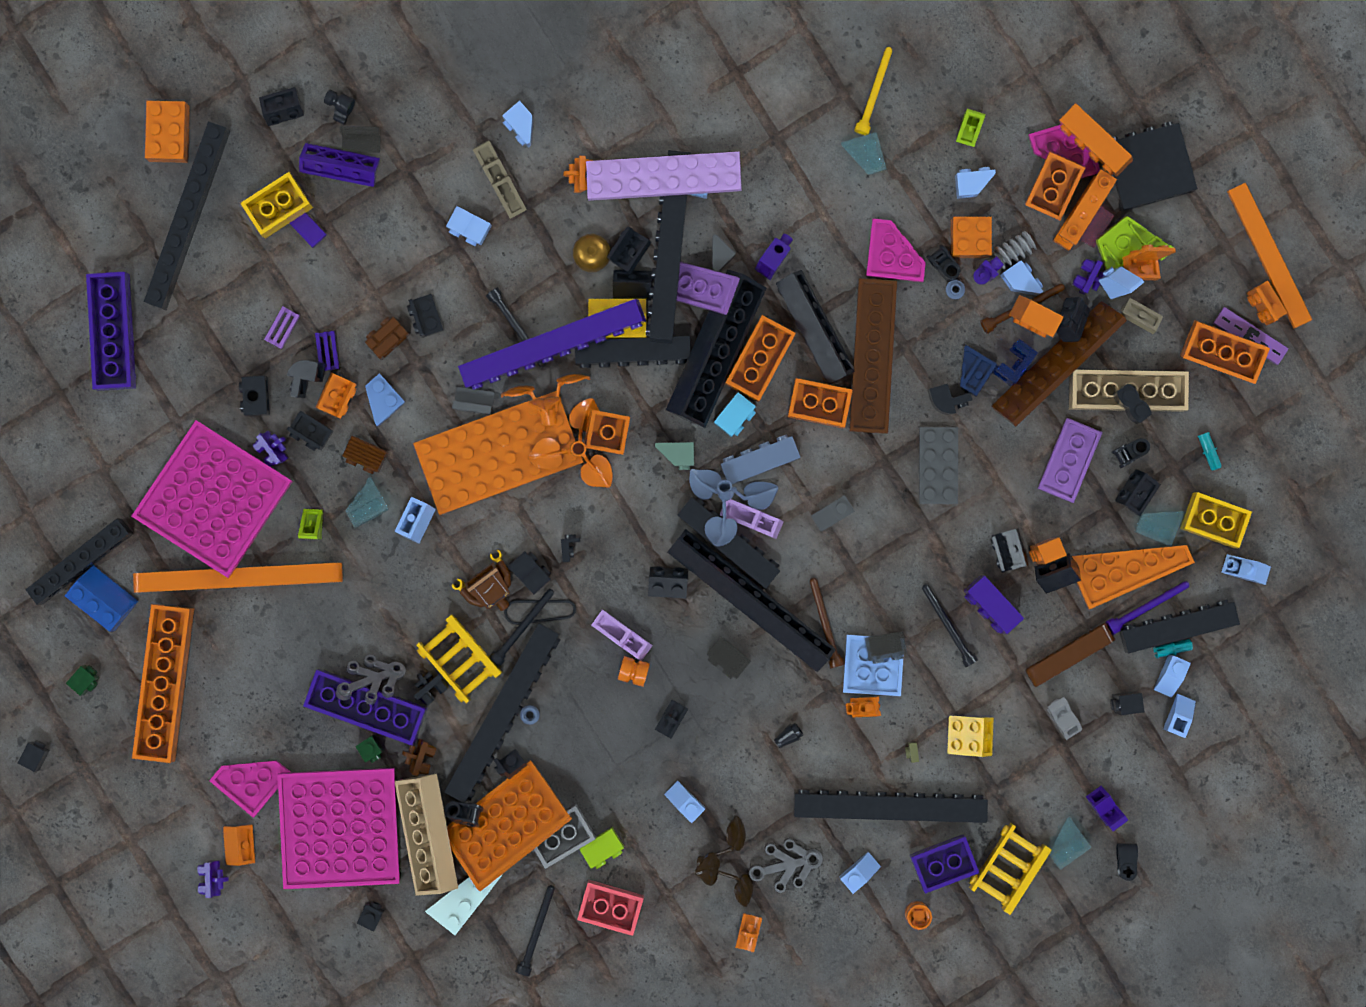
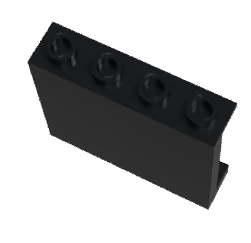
[1113,122,1198,212]

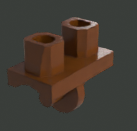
[402,738,436,776]

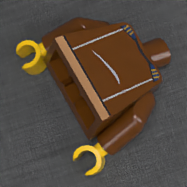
[452,550,511,611]

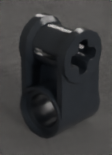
[926,245,961,282]
[1111,438,1150,468]
[444,801,484,827]
[1116,843,1138,881]

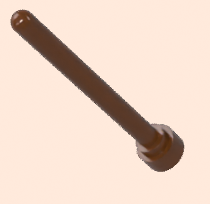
[980,284,1065,334]
[810,578,845,669]

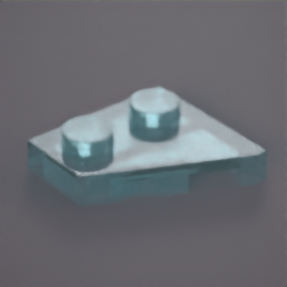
[841,132,887,175]
[345,477,389,528]
[1134,511,1185,547]
[1049,817,1092,870]

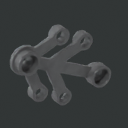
[336,655,406,704]
[749,838,823,893]

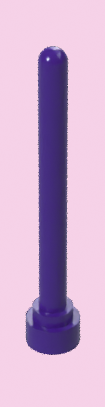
[1106,581,1189,635]

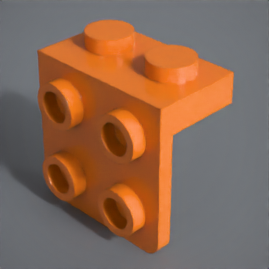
[1122,244,1176,280]

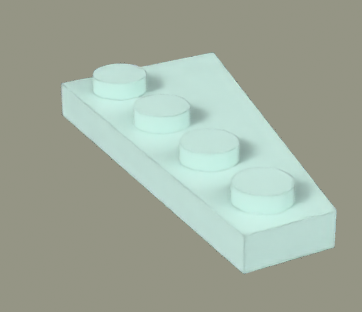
[425,874,503,935]

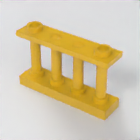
[416,614,503,703]
[969,823,1052,915]

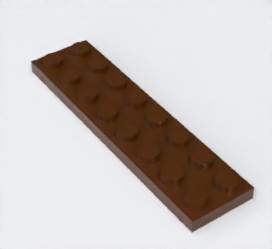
[849,278,897,434]
[991,301,1127,427]

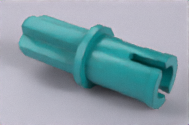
[1197,432,1222,471]
[1153,639,1193,658]

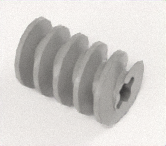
[993,231,1037,270]

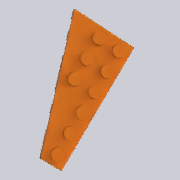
[1072,545,1195,609]

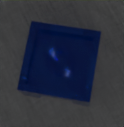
[992,339,1038,387]

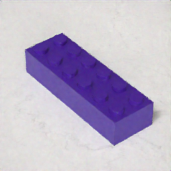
[86,272,136,391]
[303,669,428,745]

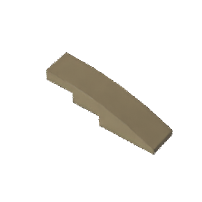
[472,140,527,219]

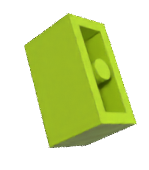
[579,827,624,869]

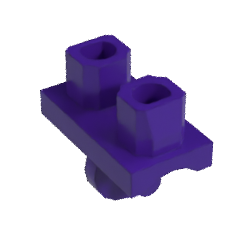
[973,256,1004,285]
[1072,259,1104,295]
[253,431,289,467]
[197,861,229,898]

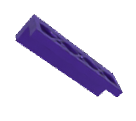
[299,143,380,187]

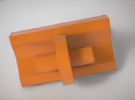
[563,156,593,193]
[846,697,881,717]
[735,913,762,952]

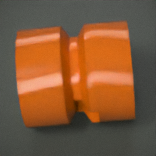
[618,656,650,687]
[905,901,932,930]

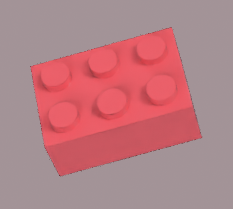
[577,880,644,936]

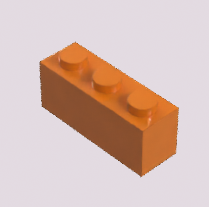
[1029,537,1067,564]

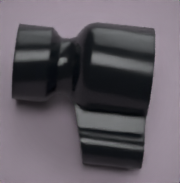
[324,89,355,125]

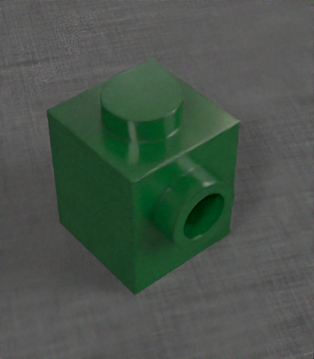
[66,665,100,696]
[355,735,384,763]

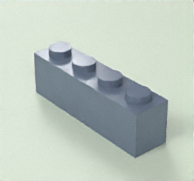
[720,434,801,484]

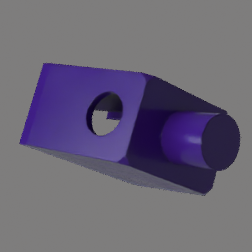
[755,234,793,280]

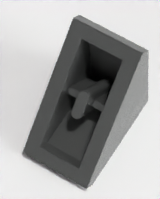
[712,235,736,272]

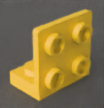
[947,716,994,757]

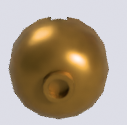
[573,234,610,272]

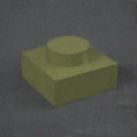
[905,741,919,763]

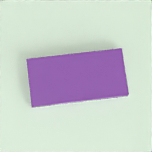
[677,262,740,315]
[1037,418,1103,503]

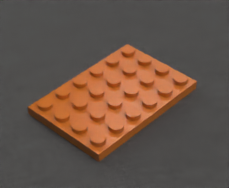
[447,760,572,891]

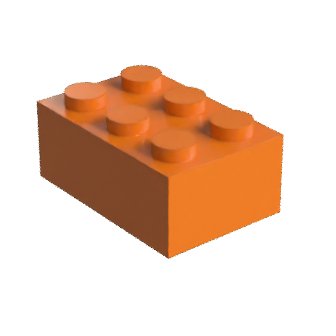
[145,101,190,163]
[1025,151,1085,221]
[787,378,853,429]

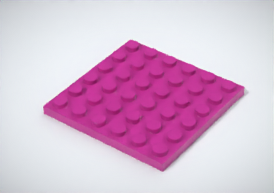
[131,420,293,578]
[278,768,400,889]

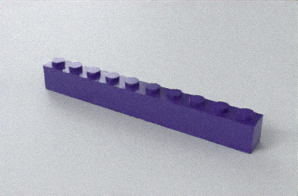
[458,299,646,390]

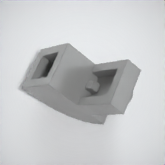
[1047,697,1082,740]

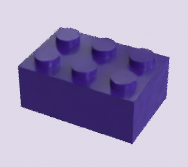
[964,575,1024,634]
[909,834,979,894]

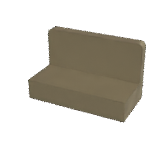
[1121,298,1163,334]

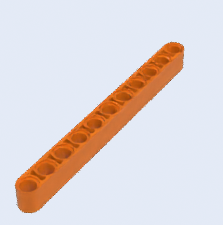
[133,563,343,593]

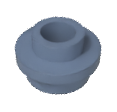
[946,280,965,299]
[520,705,540,725]

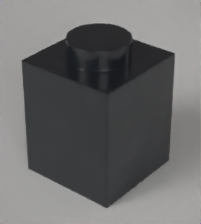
[17,740,50,772]

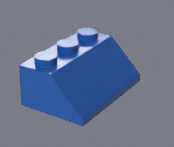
[65,566,139,632]

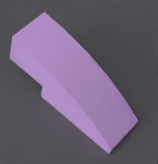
[720,499,784,539]
[592,610,653,661]

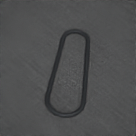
[504,600,576,625]

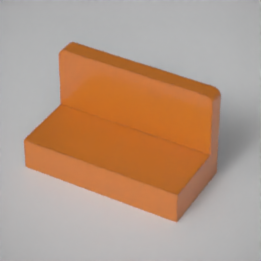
[223,824,255,866]

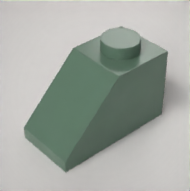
[655,442,694,470]

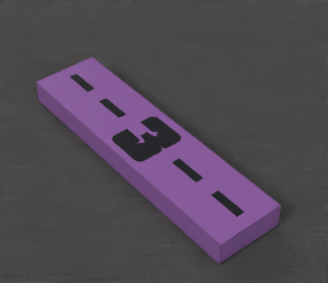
[1213,307,1288,365]

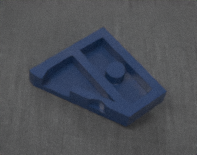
[960,345,997,397]

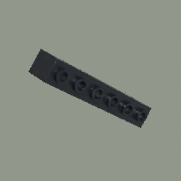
[25,518,133,605]

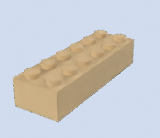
[1069,370,1189,412]
[395,774,458,896]

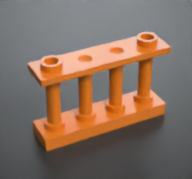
[1053,170,1117,251]

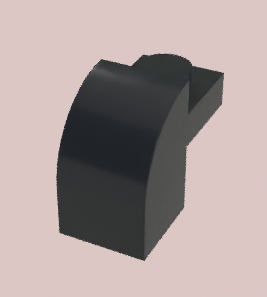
[287,360,326,398]
[927,383,973,415]

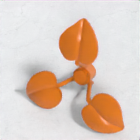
[501,374,590,426]
[528,398,613,488]

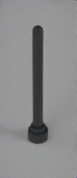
[486,287,546,367]
[922,584,978,668]
[489,589,554,666]
[515,885,555,976]

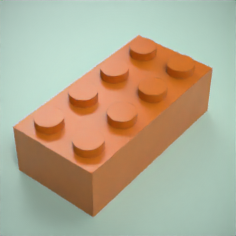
[1059,103,1133,177]
[725,315,796,402]
[1180,320,1270,384]

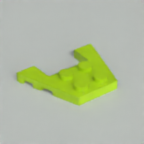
[1096,216,1174,270]

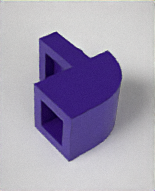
[1086,786,1128,831]

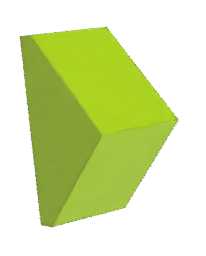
[956,109,986,147]
[298,509,323,539]

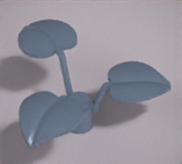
[689,469,778,546]

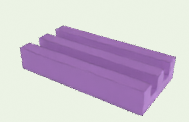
[264,306,300,349]

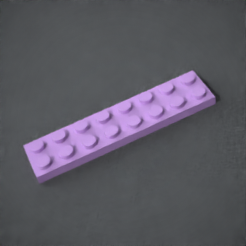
[586,152,742,201]

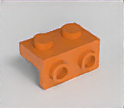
[315,373,356,419]

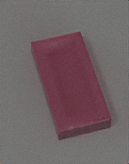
[1080,206,1114,248]

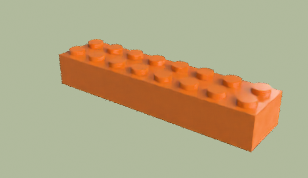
[132,604,194,763]

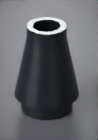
[774,723,804,748]

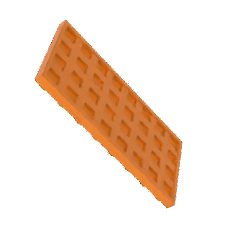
[413,391,584,515]

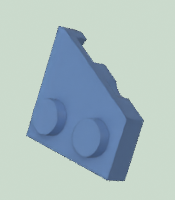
[365,373,405,426]

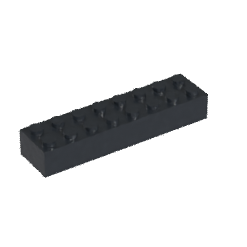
[666,269,767,428]

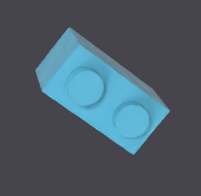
[714,392,756,437]

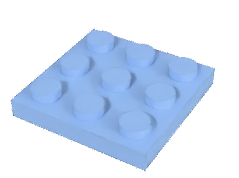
[843,635,904,696]

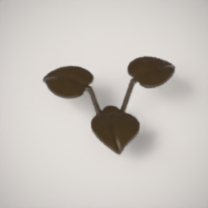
[694,815,753,907]

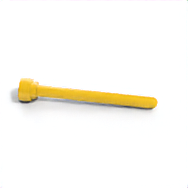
[854,47,892,136]

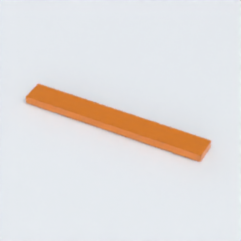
[1227,182,1312,329]

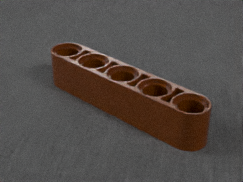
[1025,623,1116,687]

